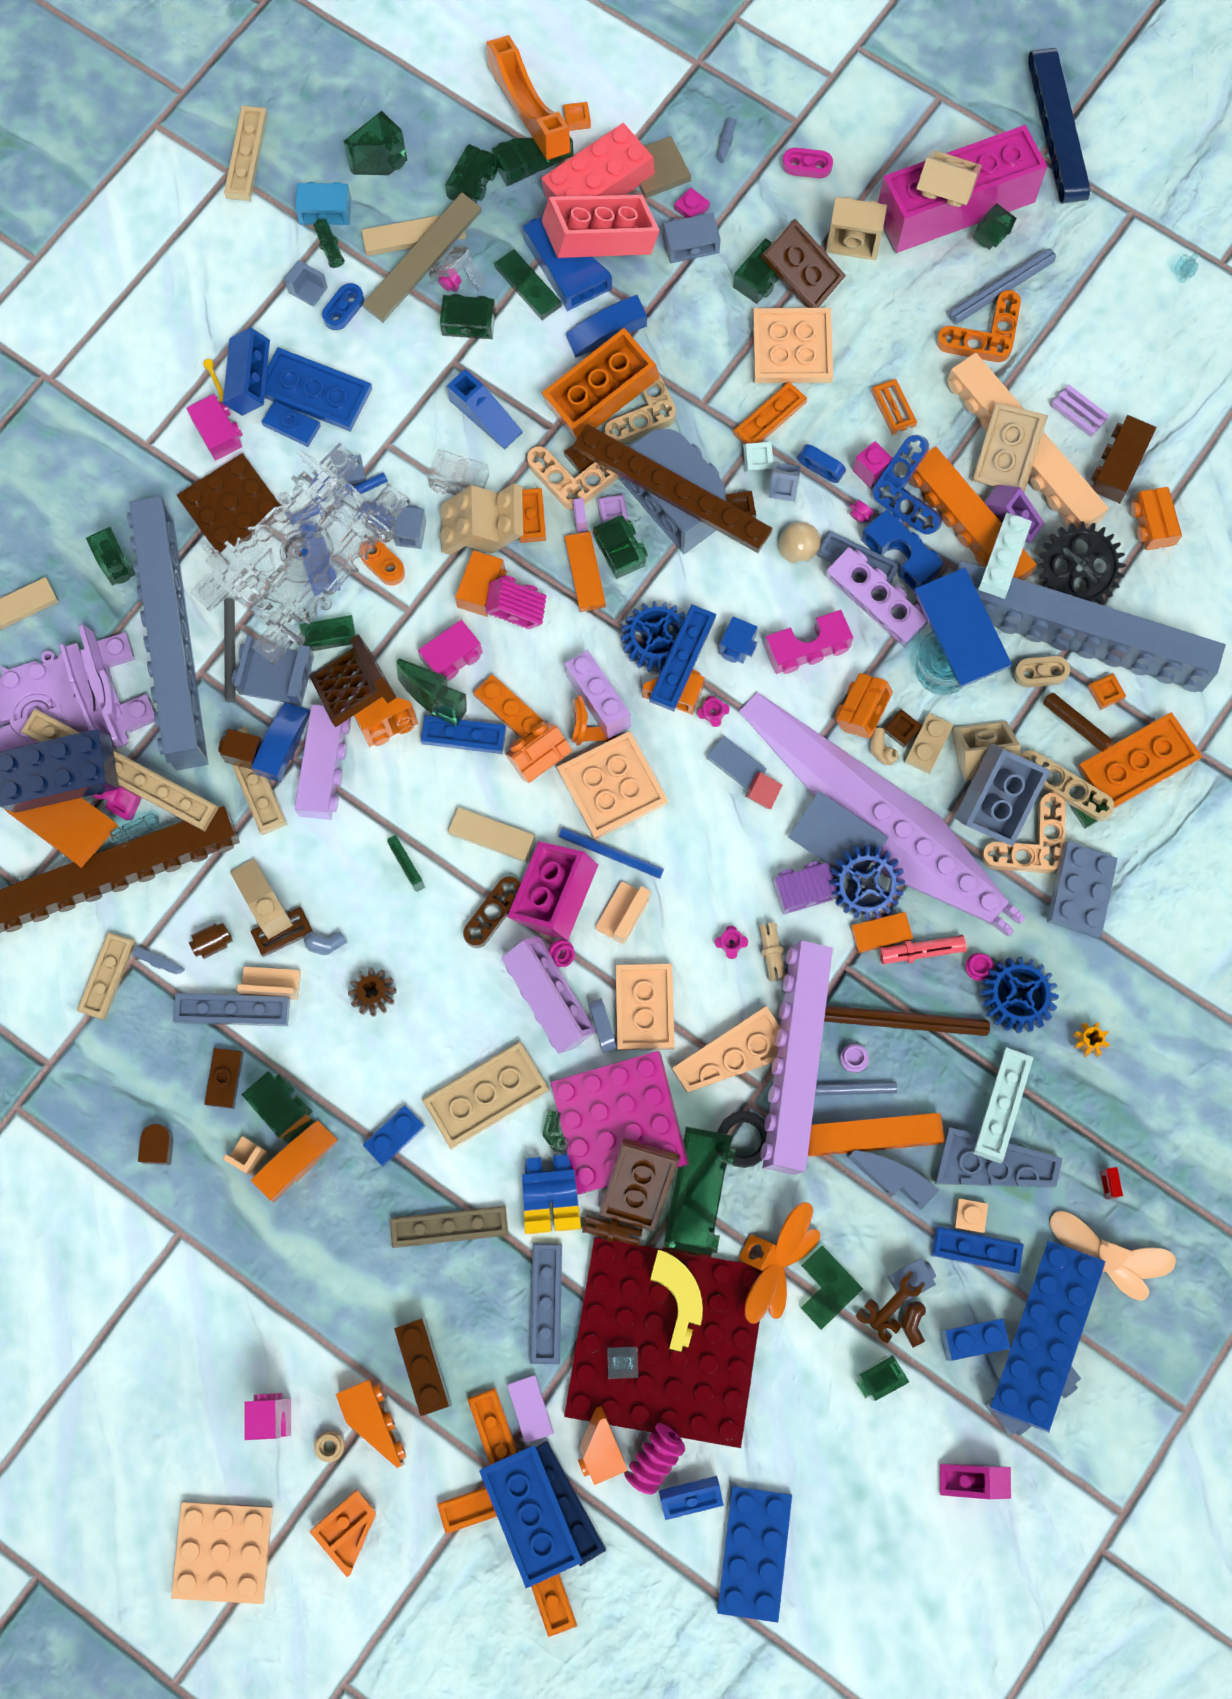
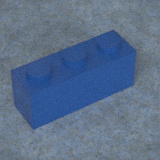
[223,327,270,416]

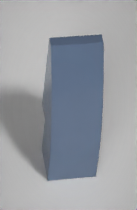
[848,1150,939,1209]

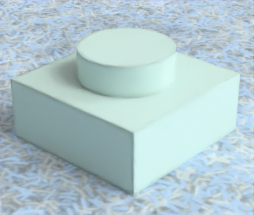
[743,442,774,472]

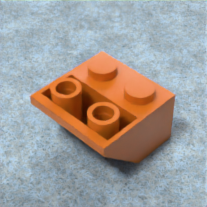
[354,693,418,747]

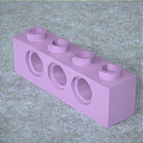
[826,547,928,648]

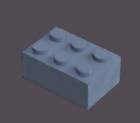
[954,743,1051,846]

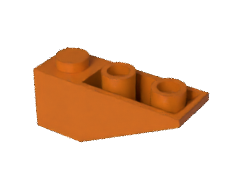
[335,1379,407,1468]

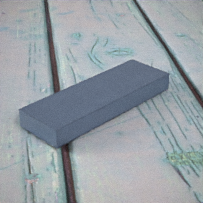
[816,530,901,584]

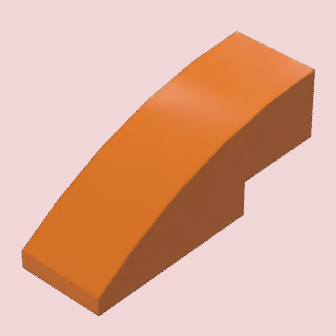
[250,1120,338,1203]

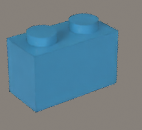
[295,182,351,225]

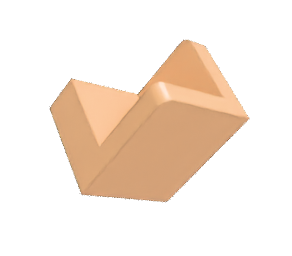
[222,1136,268,1177]

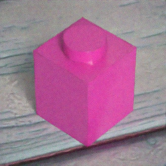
[853,441,893,489]

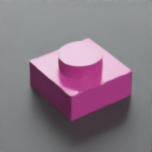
[674,187,710,218]

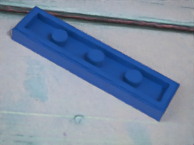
[649,604,716,712]

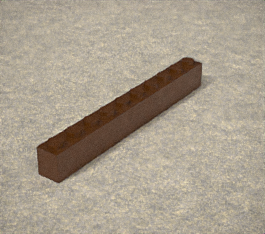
[0,806,240,933]

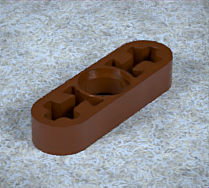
[463,877,521,948]

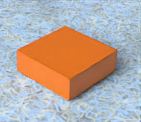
[563,102,591,131]
[1087,673,1126,710]

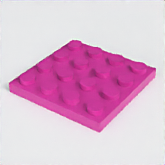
[551,1051,689,1195]

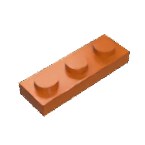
[474,674,547,740]

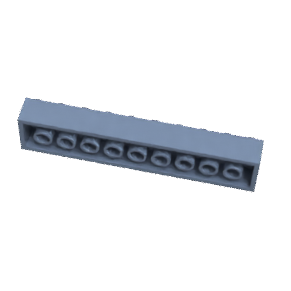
[127,496,209,771]
[956,561,1226,692]

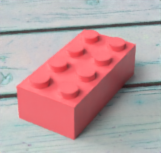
[541,122,655,199]
[542,195,660,258]

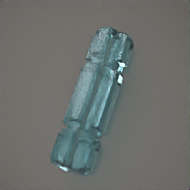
[110,813,160,845]

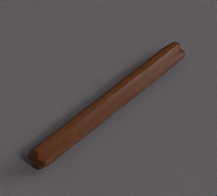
[824,1005,990,1036]

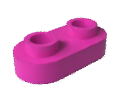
[782,147,833,178]

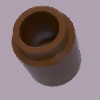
[188,922,233,959]

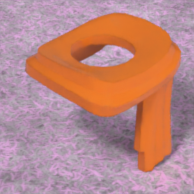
[572,695,616,746]

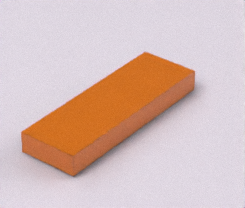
[733,382,807,445]
[564,531,606,612]

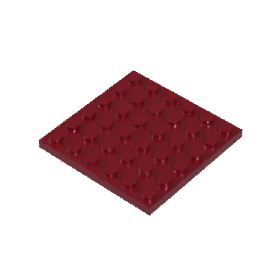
[564,1237,763,1448]

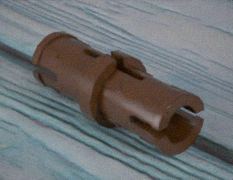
[582,1214,643,1247]

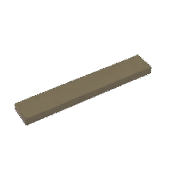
[363,193,482,323]

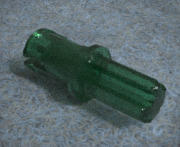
[313,218,345,268]

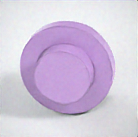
[840,1044,869,1073]

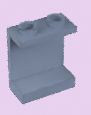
[232,635,314,706]

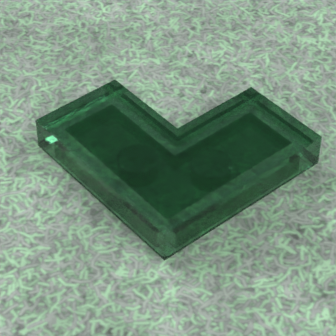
[800,1245,863,1330]

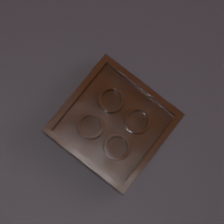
[176,453,287,558]

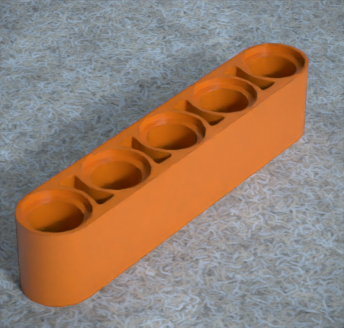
[808,1113,945,1157]

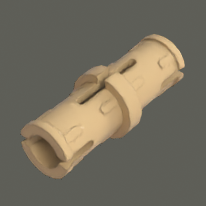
[759,923,786,982]

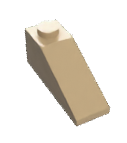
[230,859,293,939]

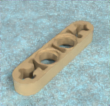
[1020,750,1114,821]

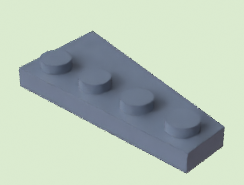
[935,1127,1063,1187]

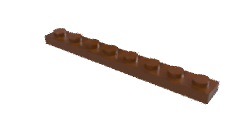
[573,424,773,553]

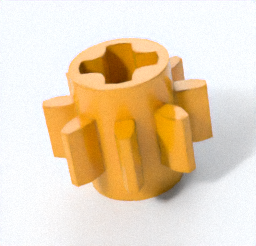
[1072,1022,1110,1057]

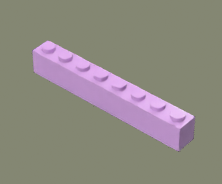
[761,940,833,1175]

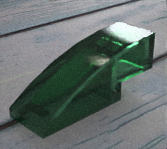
[396,658,467,726]

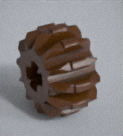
[348,968,397,1017]

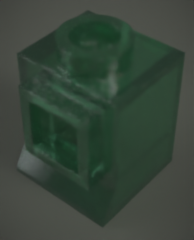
[972,203,1017,250]

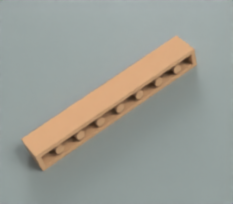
[947,353,1109,529]

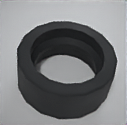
[716,1111,767,1168]

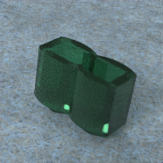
[593,515,648,579]

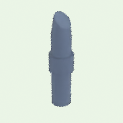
[717,117,737,163]
[132,946,185,974]

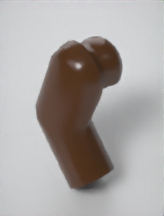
[900,1301,926,1348]

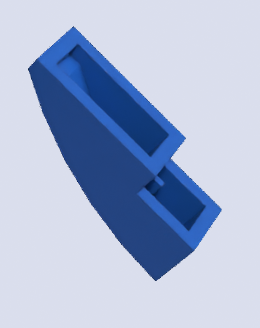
[566,295,647,358]
[251,702,310,782]

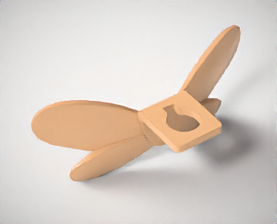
[1050,1211,1176,1301]

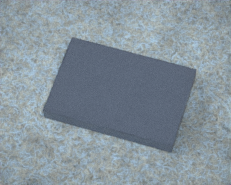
[788,791,889,883]

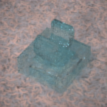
[607,1347,638,1379]

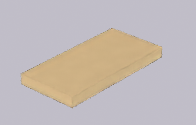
[422,1041,550,1150]

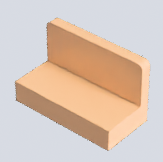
[596,882,651,945]
[236,967,301,1000]

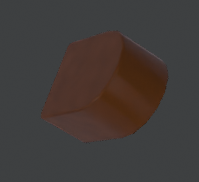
[138,1124,174,1165]

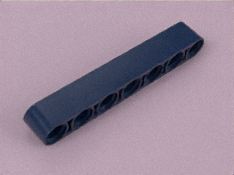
[1028,48,1090,204]

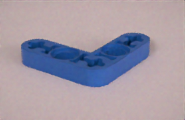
[873,435,942,534]

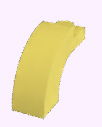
[650,1250,703,1352]

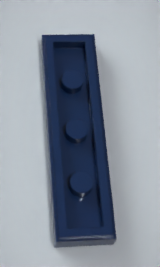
[536,1441,606,1566]

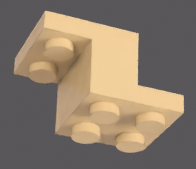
[440,483,523,555]

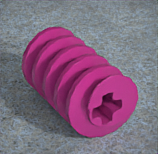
[624,1423,685,1495]

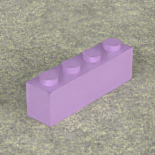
[294,705,351,820]
[501,936,597,1054]

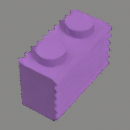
[773,861,838,915]

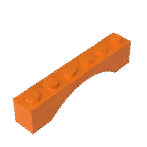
[486,35,570,160]

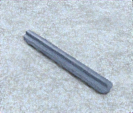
[949,248,1056,324]

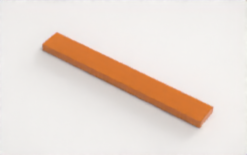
[467,1388,577,1638]

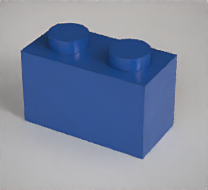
[940,1318,1011,1361]

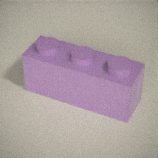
[565,650,631,740]

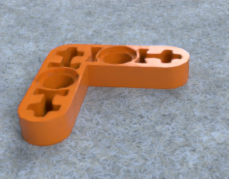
[937,290,1021,362]

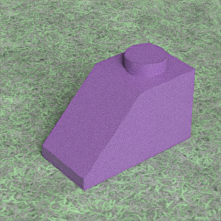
[984,485,1045,543]

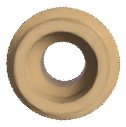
[314,1431,345,1462]

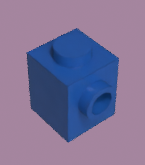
[719,616,758,664]

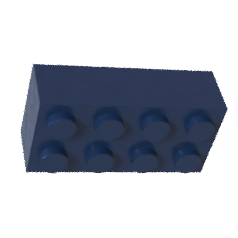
[0,729,119,813]

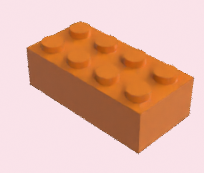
[542,328,660,440]

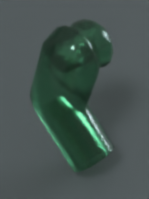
[542,1110,569,1152]

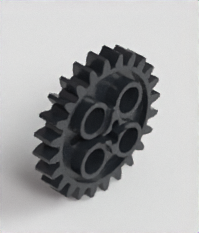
[1036,521,1126,604]

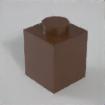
[218,729,262,769]

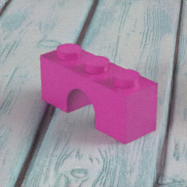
[764,610,853,674]
[244,1393,291,1440]

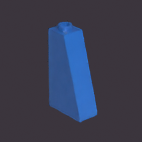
[523,216,612,311]

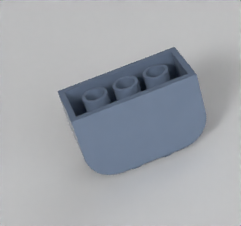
[618,429,725,555]

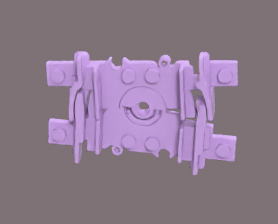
[0,624,155,752]

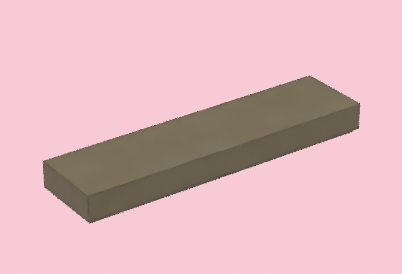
[390,1206,509,1248]

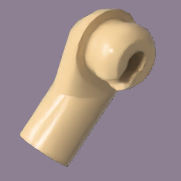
[870,728,898,765]

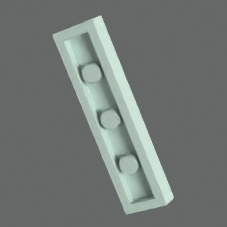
[978,512,1032,599]
[973,1047,1034,1164]

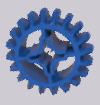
[621,600,686,673]
[829,844,905,920]
[980,957,1059,1034]

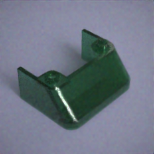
[663,1126,736,1258]

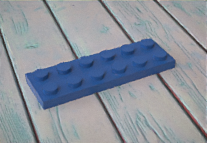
[990,1240,1106,1433]

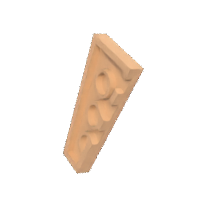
[671,1006,780,1093]

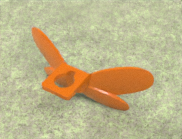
[739,1202,820,1324]

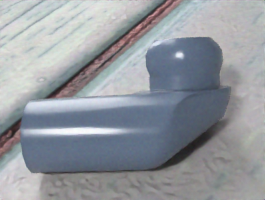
[304,931,347,955]

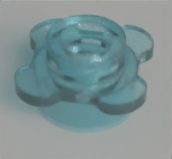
[1174,253,1199,283]

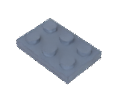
[1047,841,1118,938]

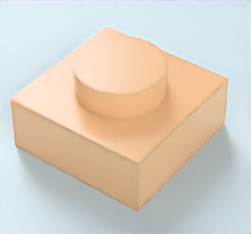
[954,1199,988,1234]

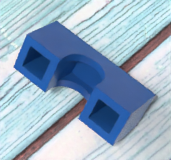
[861,509,944,591]

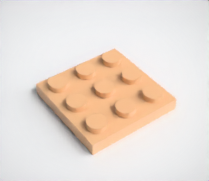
[753,308,833,383]
[557,731,668,840]
[171,1502,273,1604]

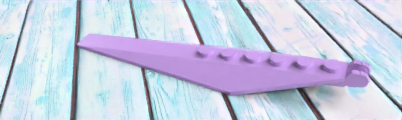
[739,692,1025,936]

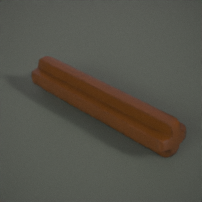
[1043,693,1113,752]

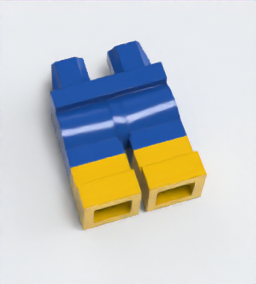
[522,1154,582,1235]

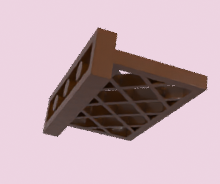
[310,634,397,728]

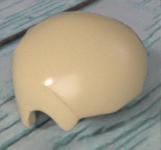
[778,522,821,563]

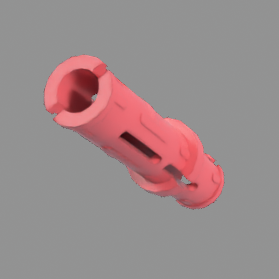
[879,935,966,965]

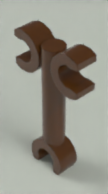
[855,1271,925,1343]

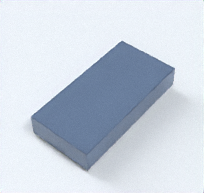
[707,736,767,790]

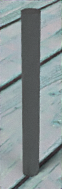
[224,598,236,703]

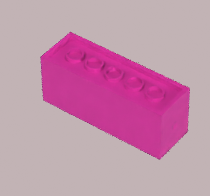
[878,125,1047,253]

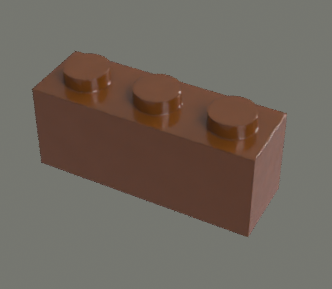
[1091,414,1157,504]
[394,1318,452,1417]

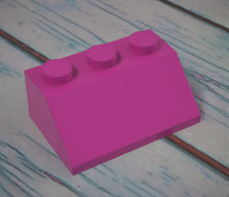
[507,841,598,941]

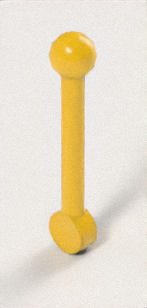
[203,359,224,402]

